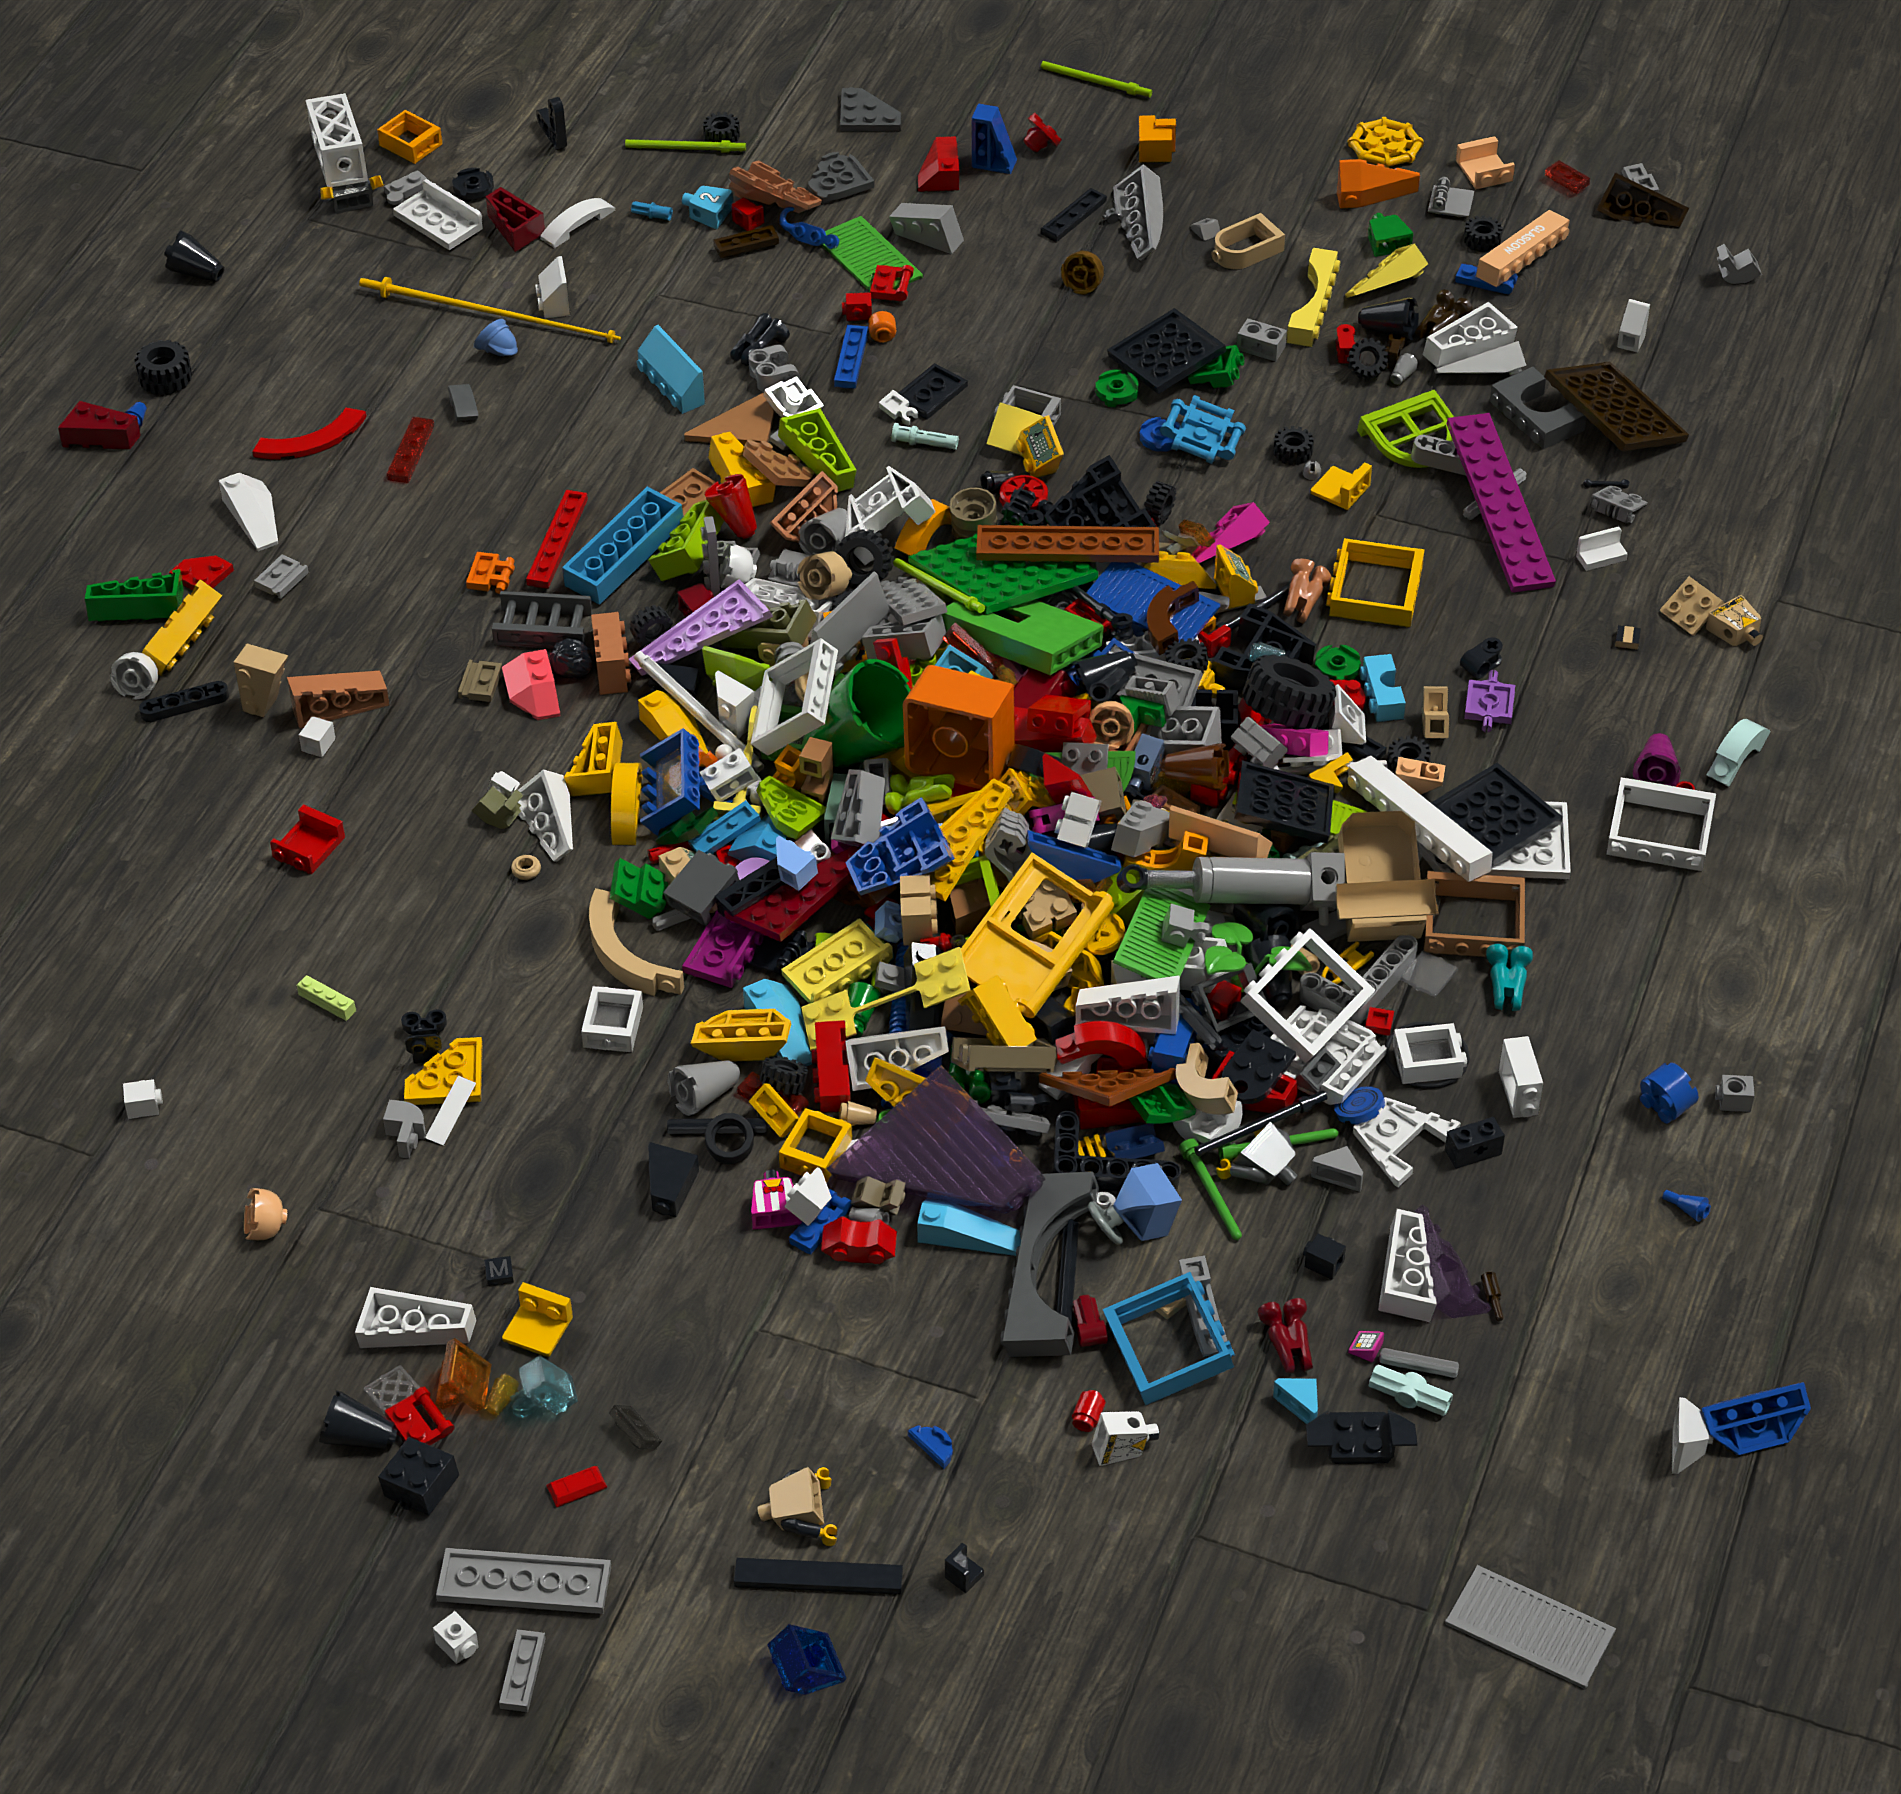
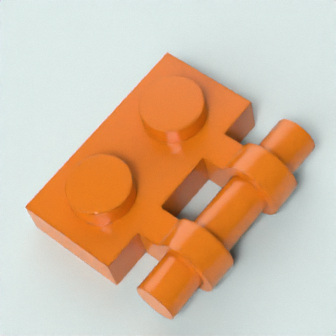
[466,552,515,594]

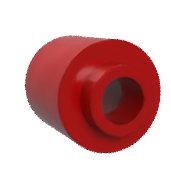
[1072,1390,1106,1432]

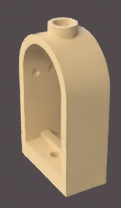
[1211,213,1285,269]

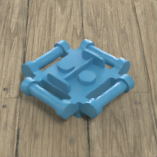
[1160,395,1246,464]

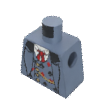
[1128,733,1165,792]

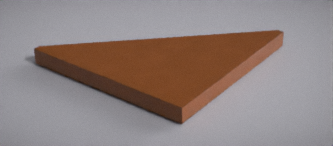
[1039,1068,1177,1107]

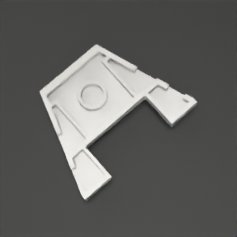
[1353,1097,1461,1187]

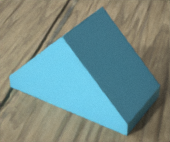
[1273,1378,1318,1424]

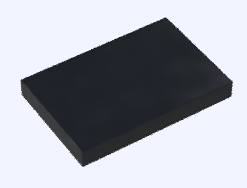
[898,363,968,420]

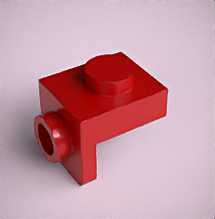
[1198,624,1231,658]

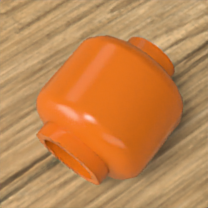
[868,311,897,343]

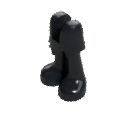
[730,313,790,366]

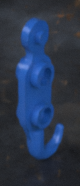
[779,207,839,249]

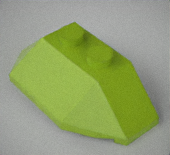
[702,646,773,691]

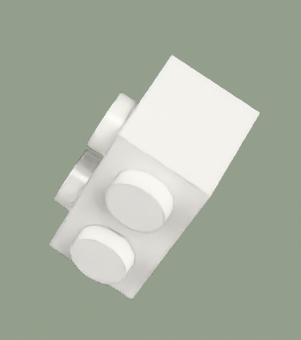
[700,748,759,802]

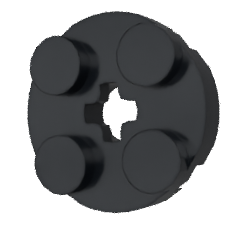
[452,168,494,202]

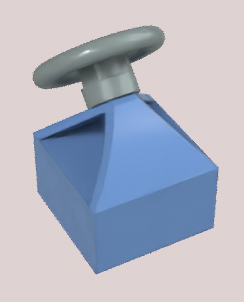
[1088,1163,1182,1245]

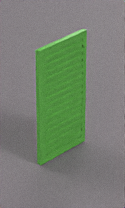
[821,216,923,292]
[1112,888,1211,980]

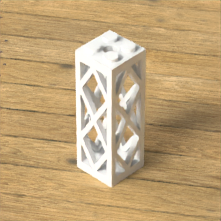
[306,93,368,187]

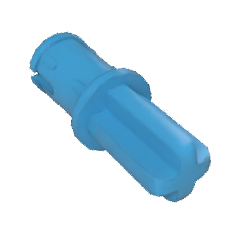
[631,201,673,221]

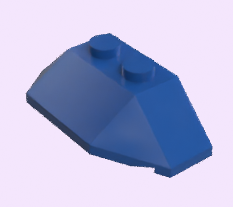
[1027,830,1121,886]
[1702,1382,1811,1455]

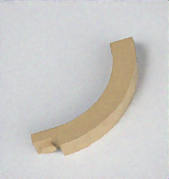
[589,888,684,996]

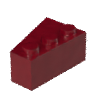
[486,187,545,252]
[58,401,141,449]

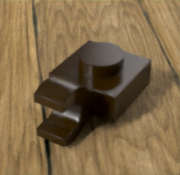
[1386,333,1405,370]

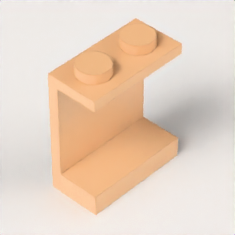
[1456,136,1515,190]

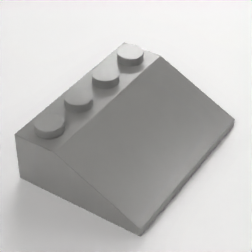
[810,572,890,676]

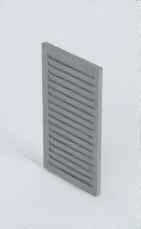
[1445,1565,1616,1689]

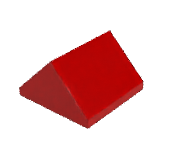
[1042,753,1093,805]

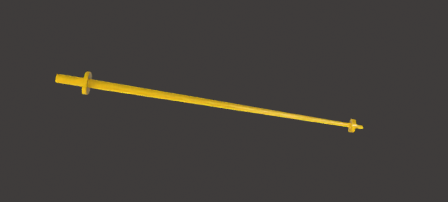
[359,277,621,343]

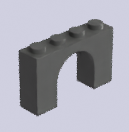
[1490,366,1586,450]

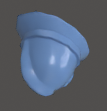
[474,319,518,356]

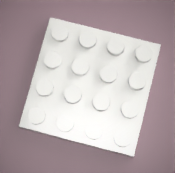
[1484,802,1571,879]

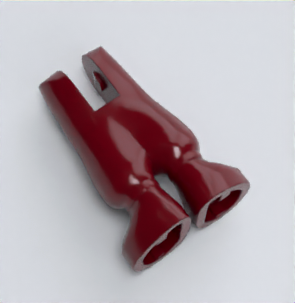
[1257,1298,1313,1374]

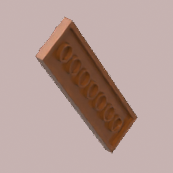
[976,525,1159,563]

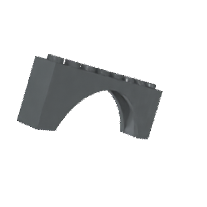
[1001,1172,1099,1357]

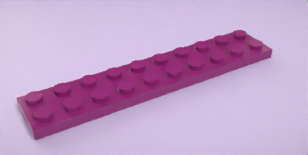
[1446,413,1556,592]

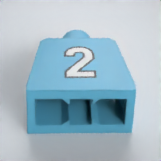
[682,186,734,229]

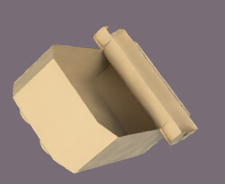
[1335,811,1438,942]

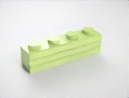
[297,975,356,1021]

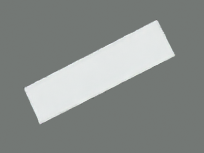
[425,1076,476,1145]

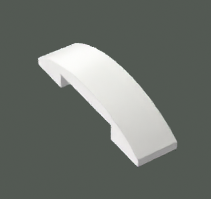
[540,198,615,248]

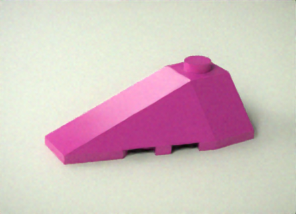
[1190,502,1270,563]

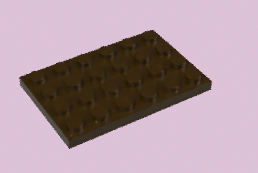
[1544,362,1689,451]

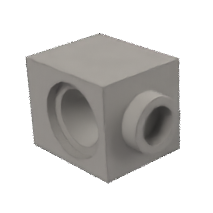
[1715,1075,1754,1112]

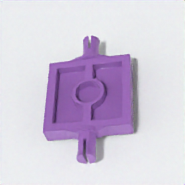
[1464,670,1515,732]

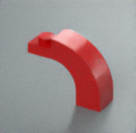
[1055,1021,1147,1070]

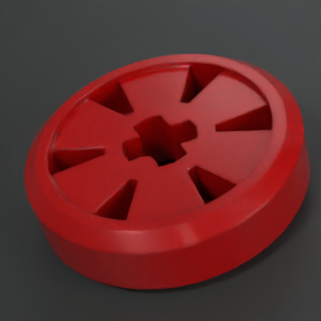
[1000,475,1048,510]

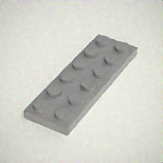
[880,574,948,625]
[436,1548,611,1614]

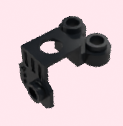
[401,1009,447,1064]

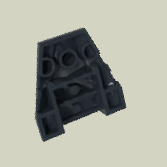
[1044,455,1156,527]

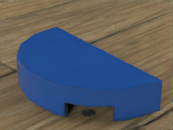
[908,1425,953,1469]

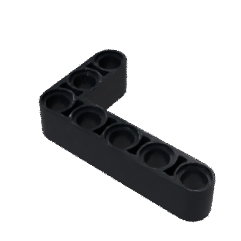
[1053,1111,1181,1191]

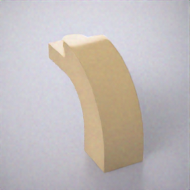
[1176,1043,1238,1115]

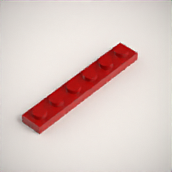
[526,490,588,589]

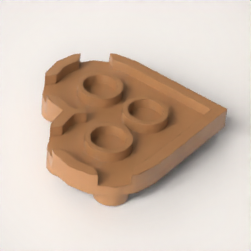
[743,439,815,487]

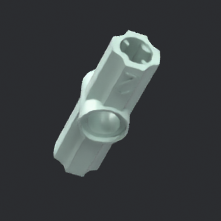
[1369,1364,1453,1416]

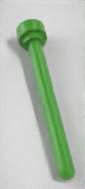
[1218,1128,1338,1161]
[1179,1138,1242,1240]

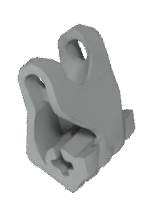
[985,808,1032,883]

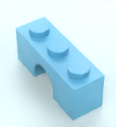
[1360,654,1406,722]

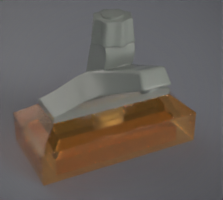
[1162,519,1215,555]

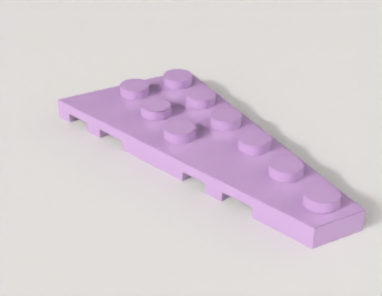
[629,579,773,676]

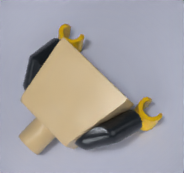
[758,1467,838,1546]

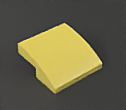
[987,403,1043,456]

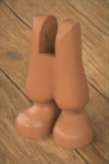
[1283,559,1331,624]

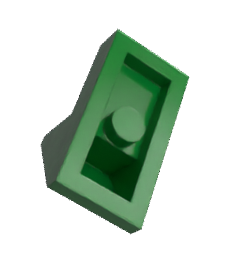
[1120,694,1166,734]

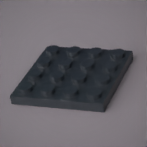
[1107,308,1227,394]
[1234,760,1334,844]
[1431,762,1563,866]

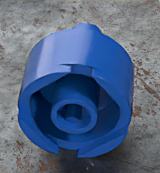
[1640,1063,1699,1124]

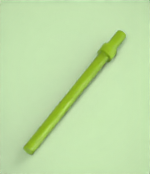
[1041,61,1153,98]
[625,139,746,153]

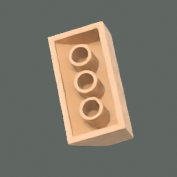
[1168,805,1272,858]

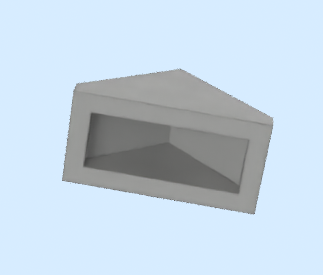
[1311,1146,1363,1192]

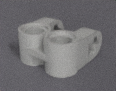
[749,345,800,392]

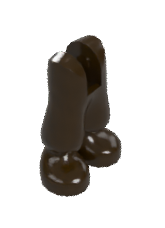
[1415,289,1473,338]

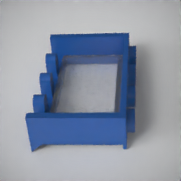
[640,728,700,836]

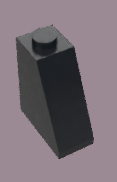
[648,1142,699,1217]

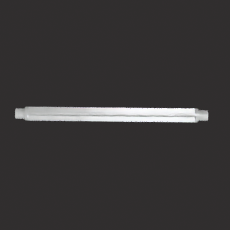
[634,651,764,773]

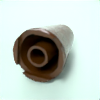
[1161,743,1229,791]

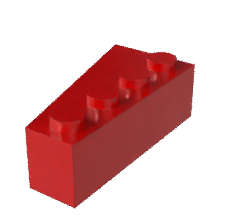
[1014,707,1097,753]

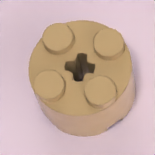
[797,551,852,600]

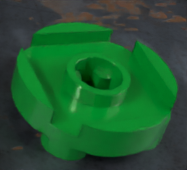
[1095,370,1138,407]
[1315,645,1361,681]

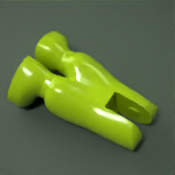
[885,774,955,815]

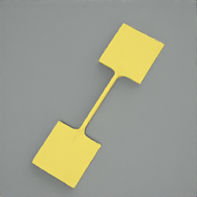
[801,947,971,1050]

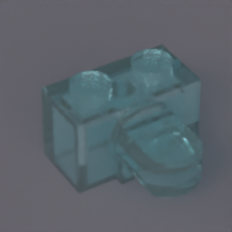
[510,1356,578,1417]

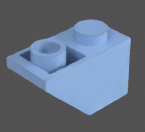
[776,836,818,891]

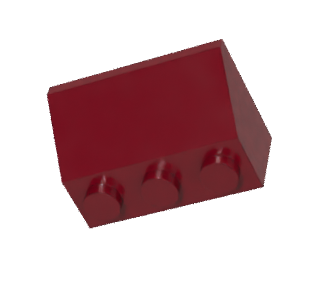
[1014,667,1079,709]

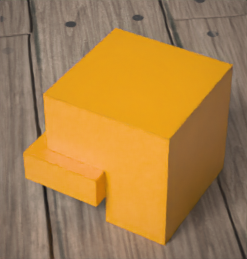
[1139,115,1176,162]

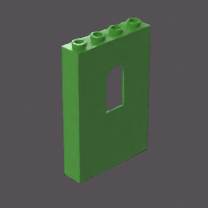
[941,599,1104,675]

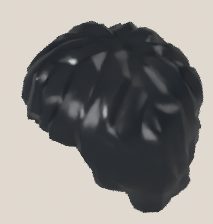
[549,638,594,678]

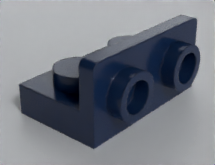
[1104,1123,1165,1159]

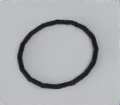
[1385,1021,1470,1088]

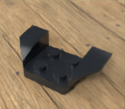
[1306,1410,1417,1464]

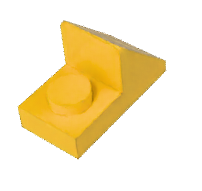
[1307,752,1353,793]

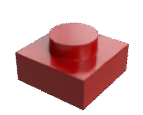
[1365,1007,1394,1036]

